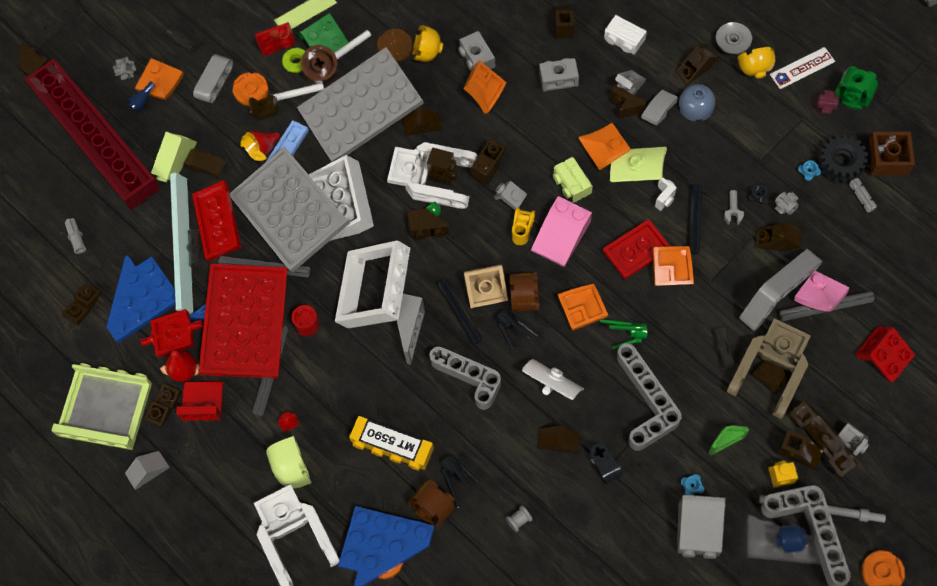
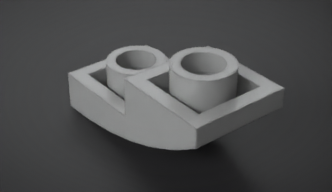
[641,90,678,125]

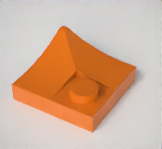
[135,58,184,100]
[464,60,507,114]
[579,123,631,170]
[652,246,694,286]
[558,284,608,331]

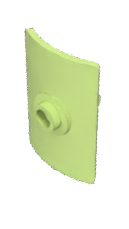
[610,147,667,182]

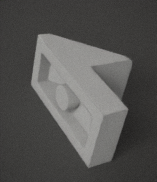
[615,70,646,95]

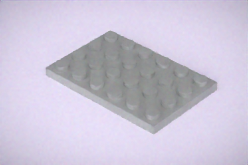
[297,47,424,162]
[230,147,350,273]

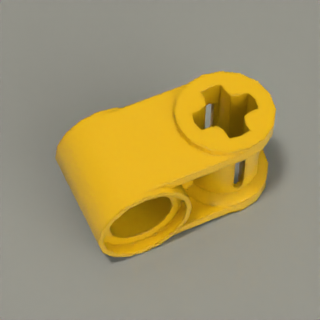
[512,207,535,245]

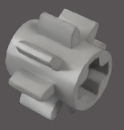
[113,57,137,80]
[775,192,799,215]

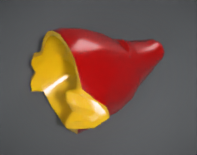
[241,131,280,161]

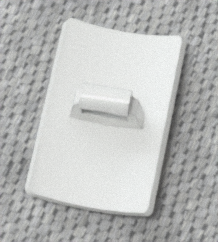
[522,359,584,400]

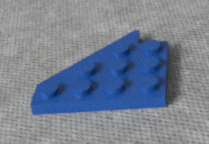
[106,255,176,344]
[338,506,435,586]

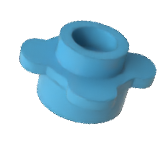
[798,160,821,181]
[681,474,704,496]

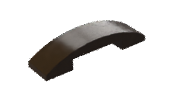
[790,400,858,477]

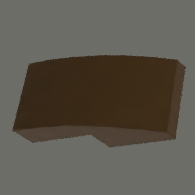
[183,149,226,178]
[62,283,101,326]
[144,383,182,426]

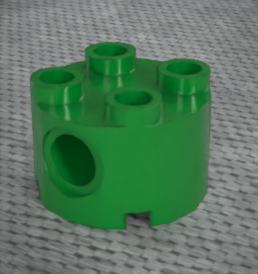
[834,66,878,109]

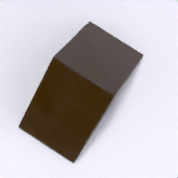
[403,107,441,136]
[538,426,580,454]

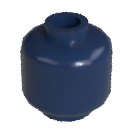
[775,524,808,553]

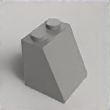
[677,495,725,559]

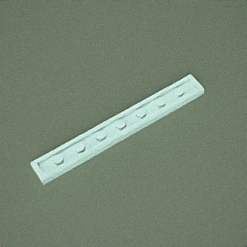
[170,172,193,315]

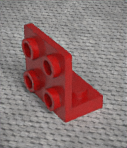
[255,22,295,56]
[855,326,915,382]
[176,382,223,421]

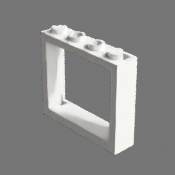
[335,240,410,328]

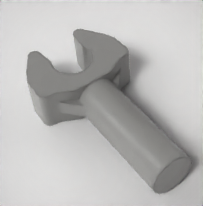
[724,190,744,225]

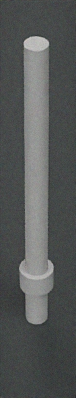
[759,495,886,523]

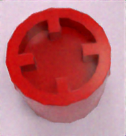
[292,305,320,336]

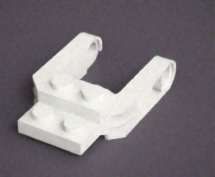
[387,142,478,209]
[254,484,340,586]

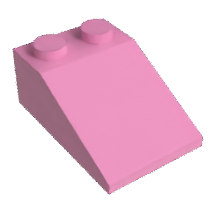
[531,196,592,267]

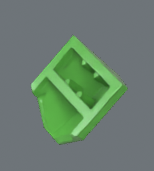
[709,425,749,456]

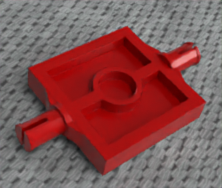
[140,309,204,358]

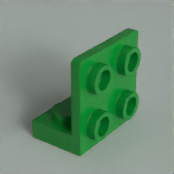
[297,13,349,53]

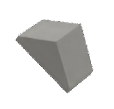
[125,451,170,490]

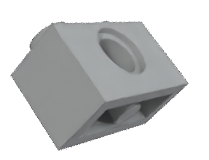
[458,31,495,71]
[539,58,579,91]

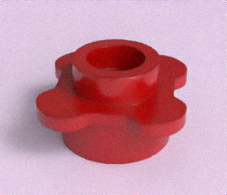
[278,412,300,431]

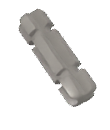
[849,178,877,213]

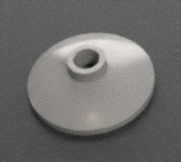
[716,22,752,54]

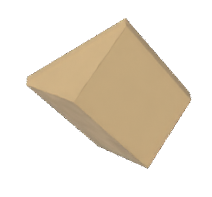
[464,264,508,308]

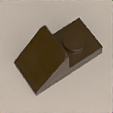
[610,85,647,118]

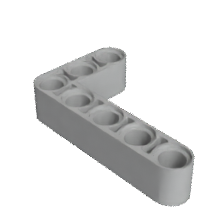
[739,249,823,331]
[617,343,681,451]
[761,486,850,586]

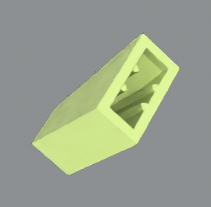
[151,132,197,182]

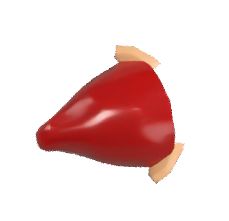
[160,350,199,382]

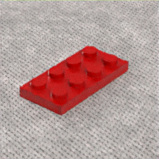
[192,180,241,261]

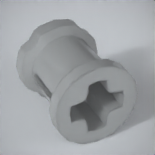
[505,506,532,532]

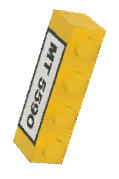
[349,416,434,470]

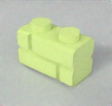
[553,157,593,203]

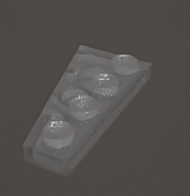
[747,515,833,564]

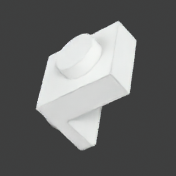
[655,177,677,211]

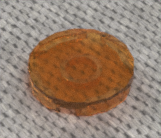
[377,29,413,62]

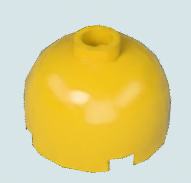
[413,25,443,62]
[737,47,775,79]

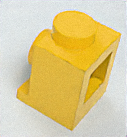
[768,461,798,487]

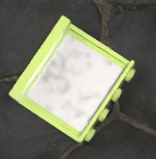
[51,363,152,450]

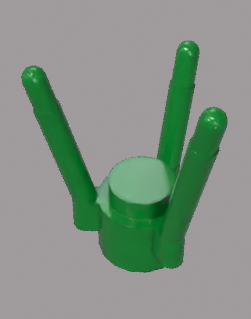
[600,319,647,349]

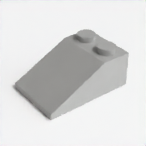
[397,294,425,365]

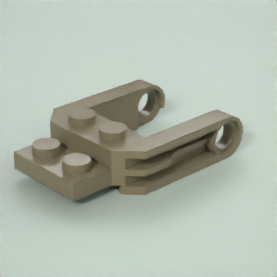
[726,318,811,419]

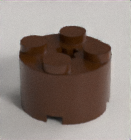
[301,45,337,84]
[510,272,539,312]
[408,480,455,528]

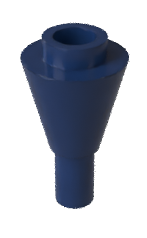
[127,81,156,112]

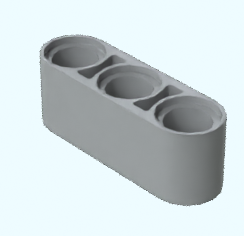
[193,54,233,103]

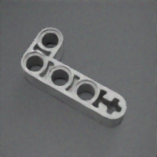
[429,347,501,410]

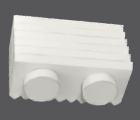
[604,15,647,55]

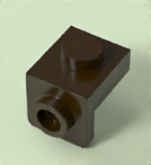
[249,95,278,120]
[752,360,788,394]

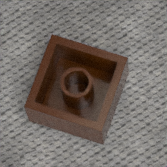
[867,132,915,176]

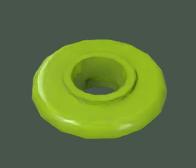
[282,48,305,73]

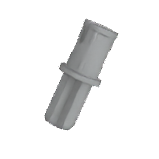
[65,218,86,254]

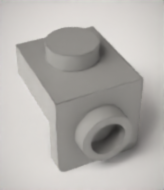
[494,181,527,210]
[838,422,869,456]

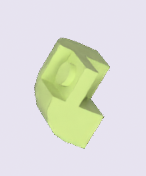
[266,436,312,488]

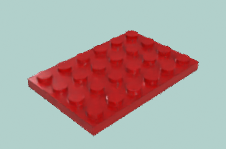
[199,264,288,379]

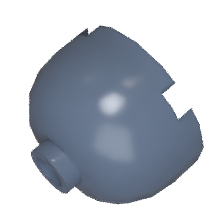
[679,84,716,121]

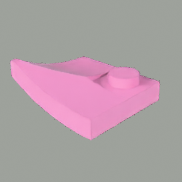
[794,270,849,312]

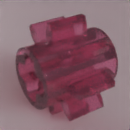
[817,90,839,114]

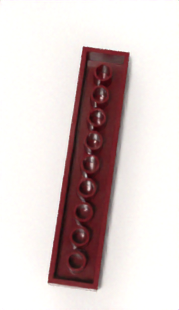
[24,59,160,210]

